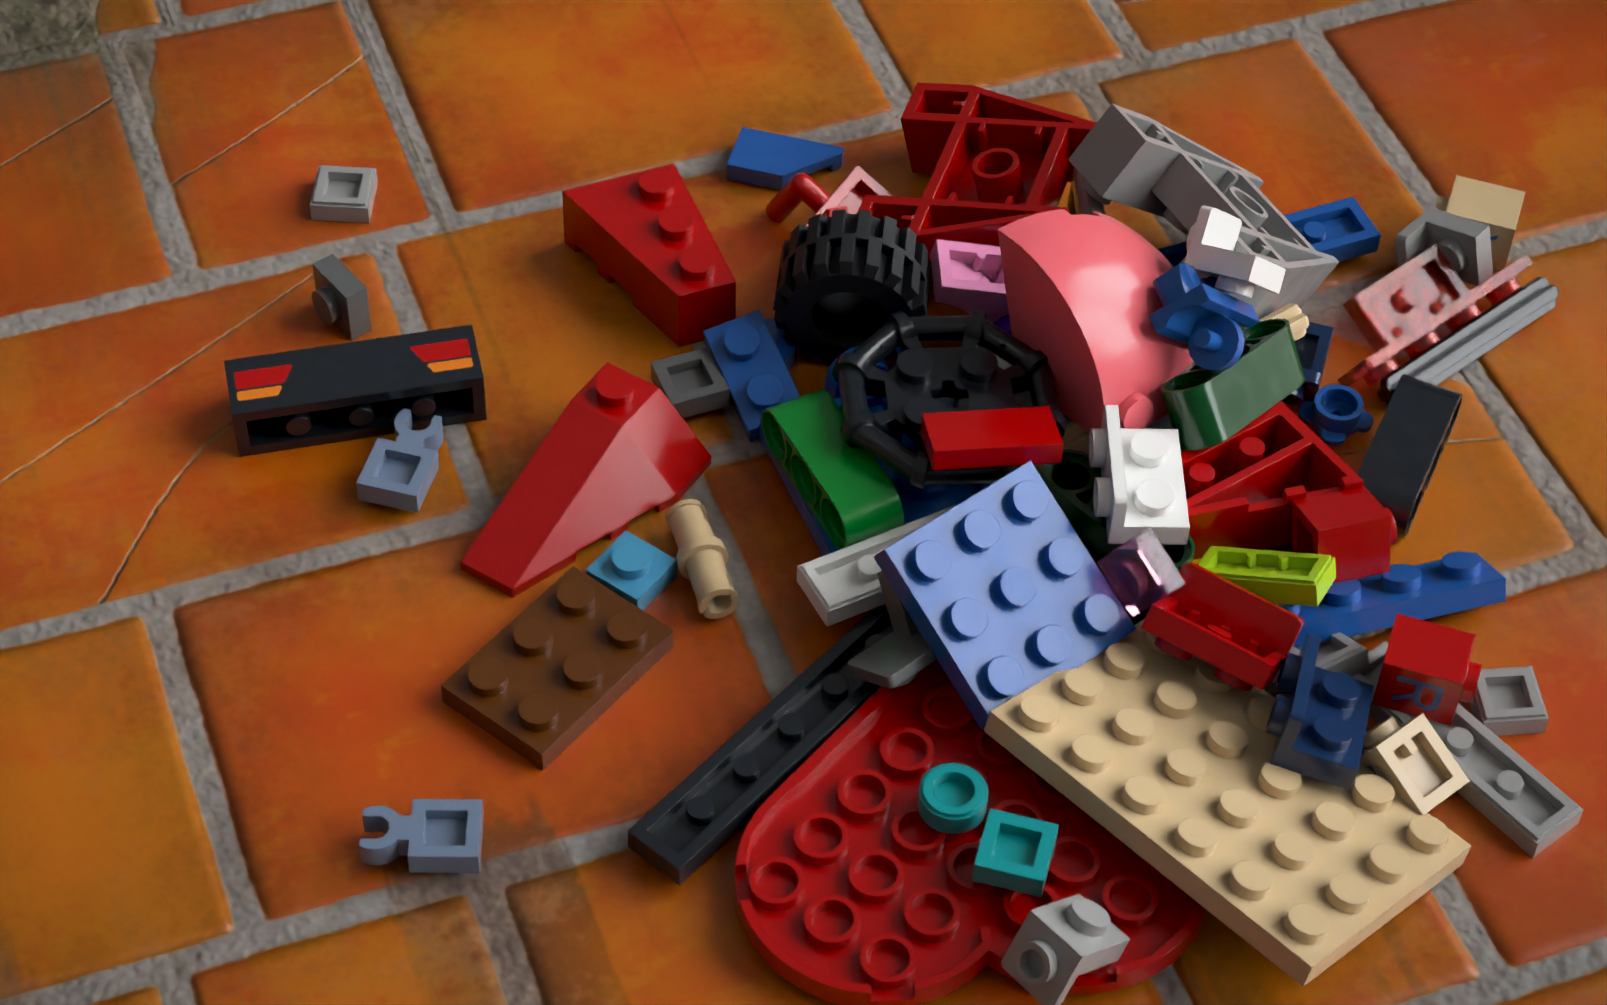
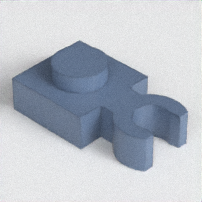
[356,409,444,513]
[359,799,484,873]

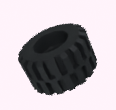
[773,209,932,366]

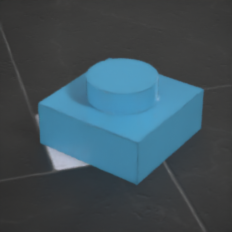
[586,530,677,611]

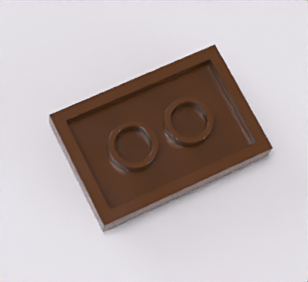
[441,566,673,770]

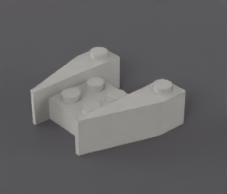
[1068,104,1339,319]

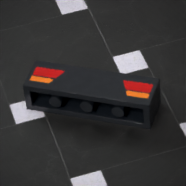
[224,325,487,457]

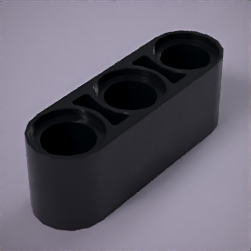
[1357,374,1463,539]

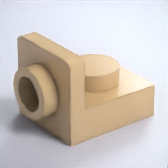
[1360,713,1470,815]

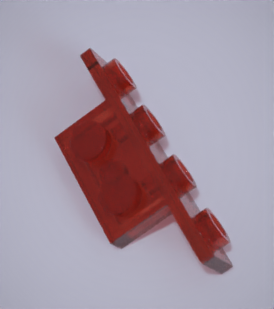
[1338,244,1533,387]

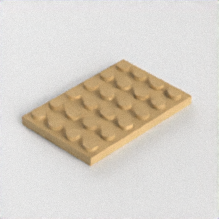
[984,619,1471,987]

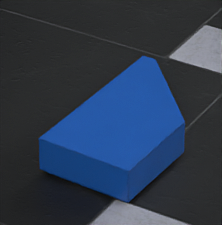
[726,127,844,190]

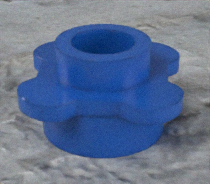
[1298,384,1373,446]

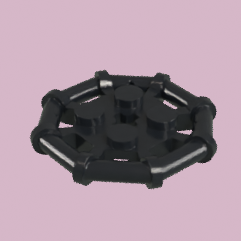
[832,310,1067,490]

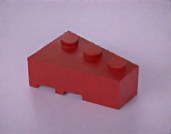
[562,163,736,347]
[1181,401,1364,560]

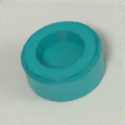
[918,763,988,834]

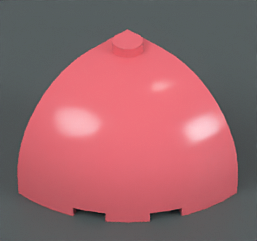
[997,209,1194,434]

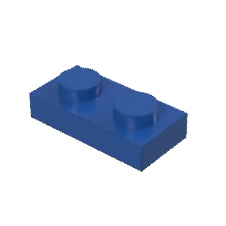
[703,310,800,442]

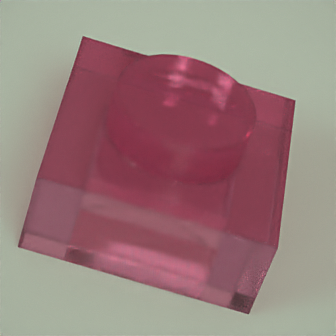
[1097,527,1186,617]

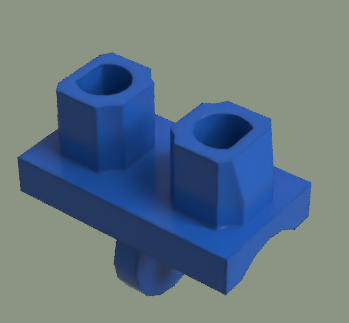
[1149,263,1260,372]

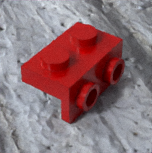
[1141,562,1304,691]

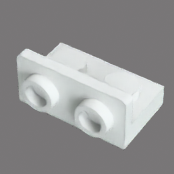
[1089,405,1190,545]

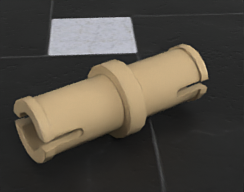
[666,499,739,619]

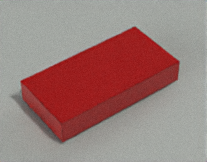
[920,406,1064,471]

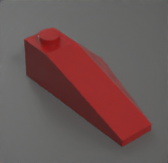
[460,362,711,597]

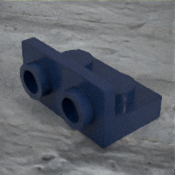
[1265,633,1374,790]

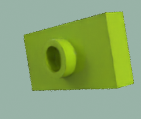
[1197,546,1336,607]

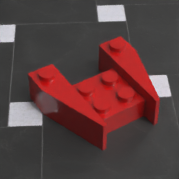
[857,82,1096,290]

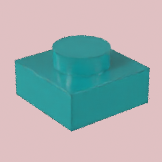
[972,808,1059,897]

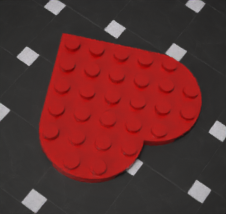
[735,660,1207,1005]

